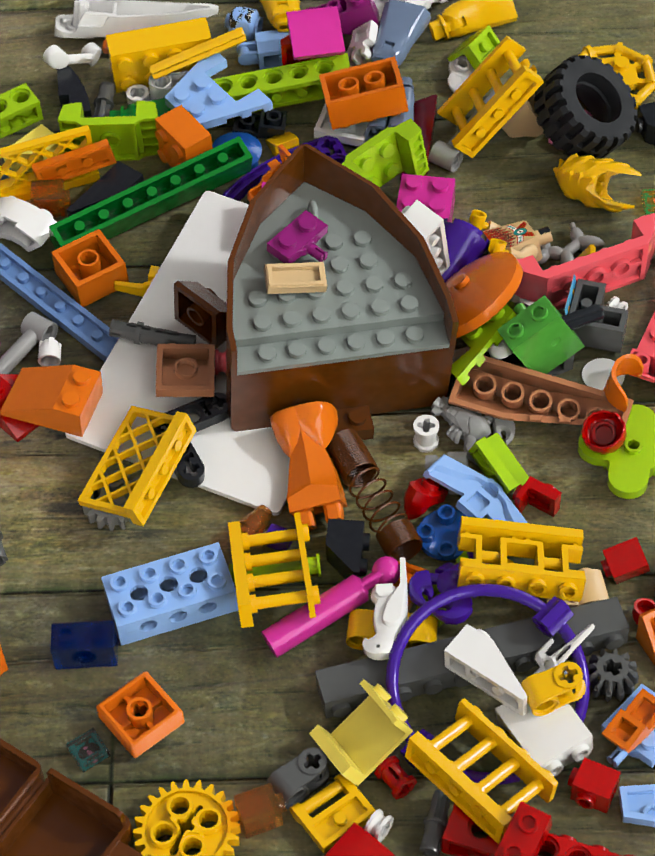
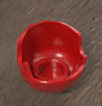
[581,410,627,455]

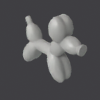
[538,222,605,264]

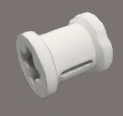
[413,415,439,453]

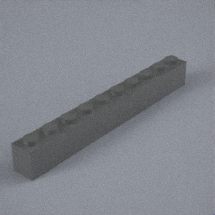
[315,596,630,718]

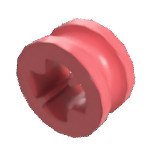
[215,349,226,375]

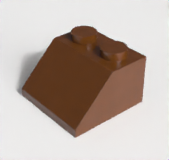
[174,281,227,349]

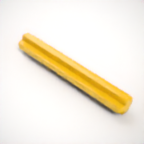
[149,27,246,80]

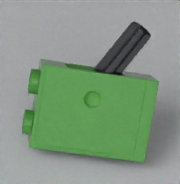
[497,295,605,374]

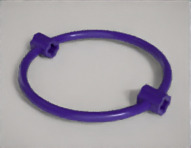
[385,584,590,785]

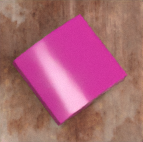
[286,6,345,60]

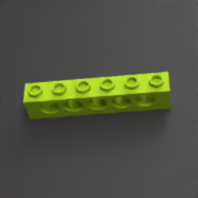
[212,53,350,113]

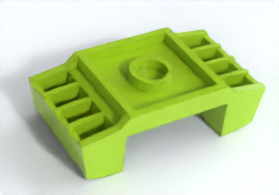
[58,101,159,161]
[342,118,429,188]

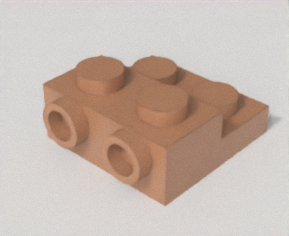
[156,343,215,397]

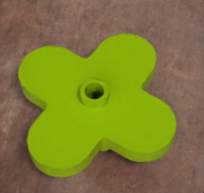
[578,404,655,499]

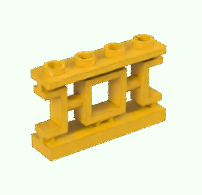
[457,516,586,602]

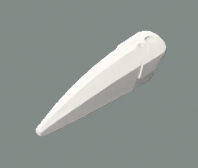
[54,0,219,39]

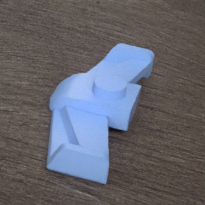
[423,454,528,523]

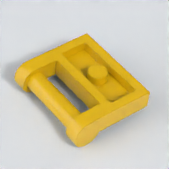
[289,773,376,853]

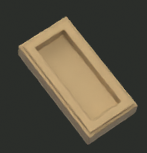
[264,262,327,294]

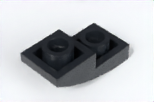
[232,109,288,138]

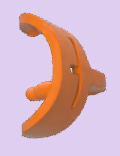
[603,354,643,412]

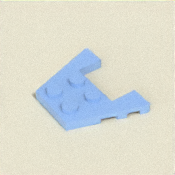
[164,53,273,129]

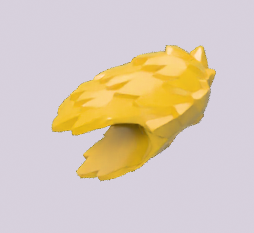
[553,153,641,212]

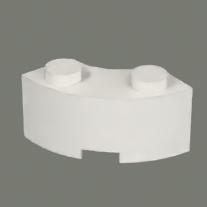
[0,196,56,252]

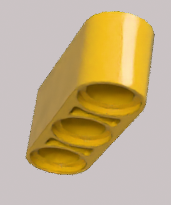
[346,609,438,650]

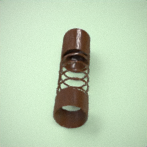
[325,429,423,561]

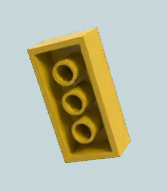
[106,17,216,93]

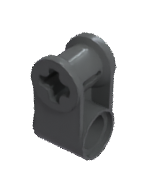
[266,748,330,809]

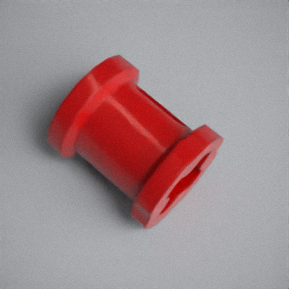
[374,755,417,799]

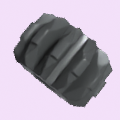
[587,647,639,703]

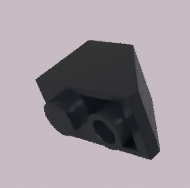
[325,519,370,579]

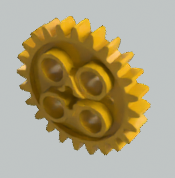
[133,779,241,856]

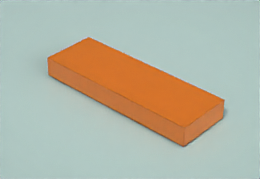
[32,139,116,188]

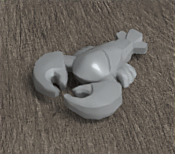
[430,396,516,465]

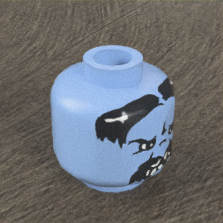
[225,6,263,41]

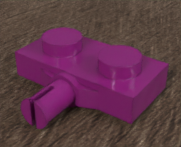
[267,210,328,263]

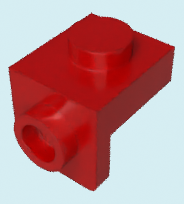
[512,476,561,517]

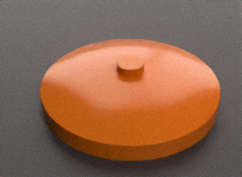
[445,252,523,338]

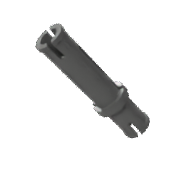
[109,319,196,346]

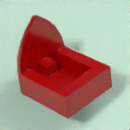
[404,477,448,520]

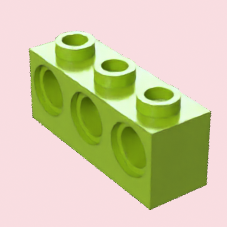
[0,83,43,139]

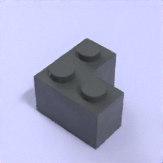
[569,279,629,353]

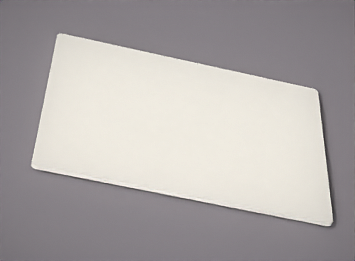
[65,191,290,516]

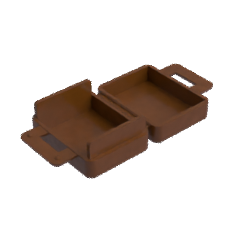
[0,738,143,856]

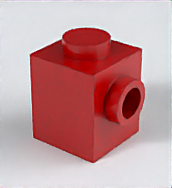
[600,537,650,584]
[567,757,621,814]

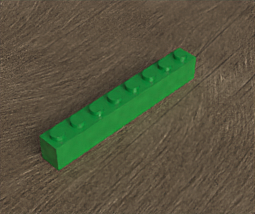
[49,136,253,249]

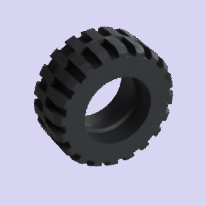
[534,55,637,158]

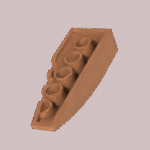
[448,350,634,425]

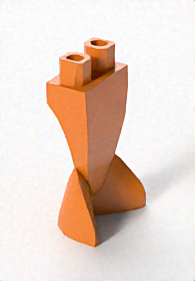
[270,401,347,531]

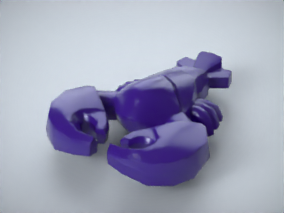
[408,549,490,625]

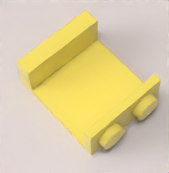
[309,679,413,786]

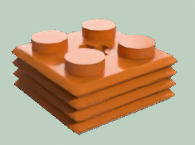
[96,671,185,758]

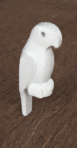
[363,557,408,660]

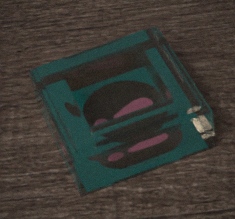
[66,728,111,772]

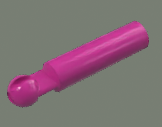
[261,556,400,658]

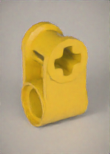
[520,661,586,716]

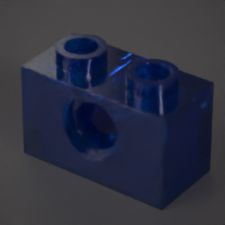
[50,620,118,670]

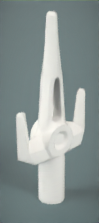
[532,624,595,675]

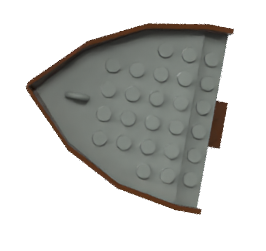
[226,144,459,440]

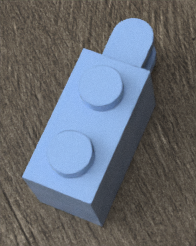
[236,30,289,70]

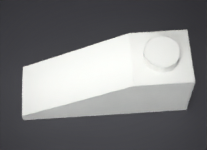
[444,624,527,716]

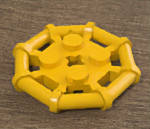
[578,42,655,110]

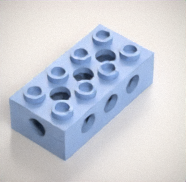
[101,542,238,646]

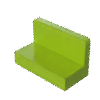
[447,26,500,70]
[468,433,529,496]

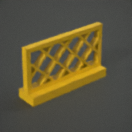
[0,125,100,201]
[77,406,197,526]

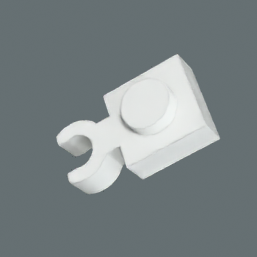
[350,20,378,65]

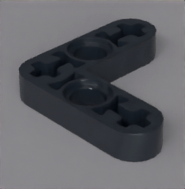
[154,392,229,488]

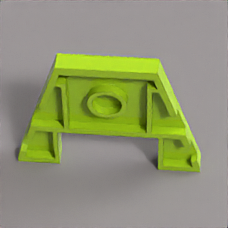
[451,304,517,386]

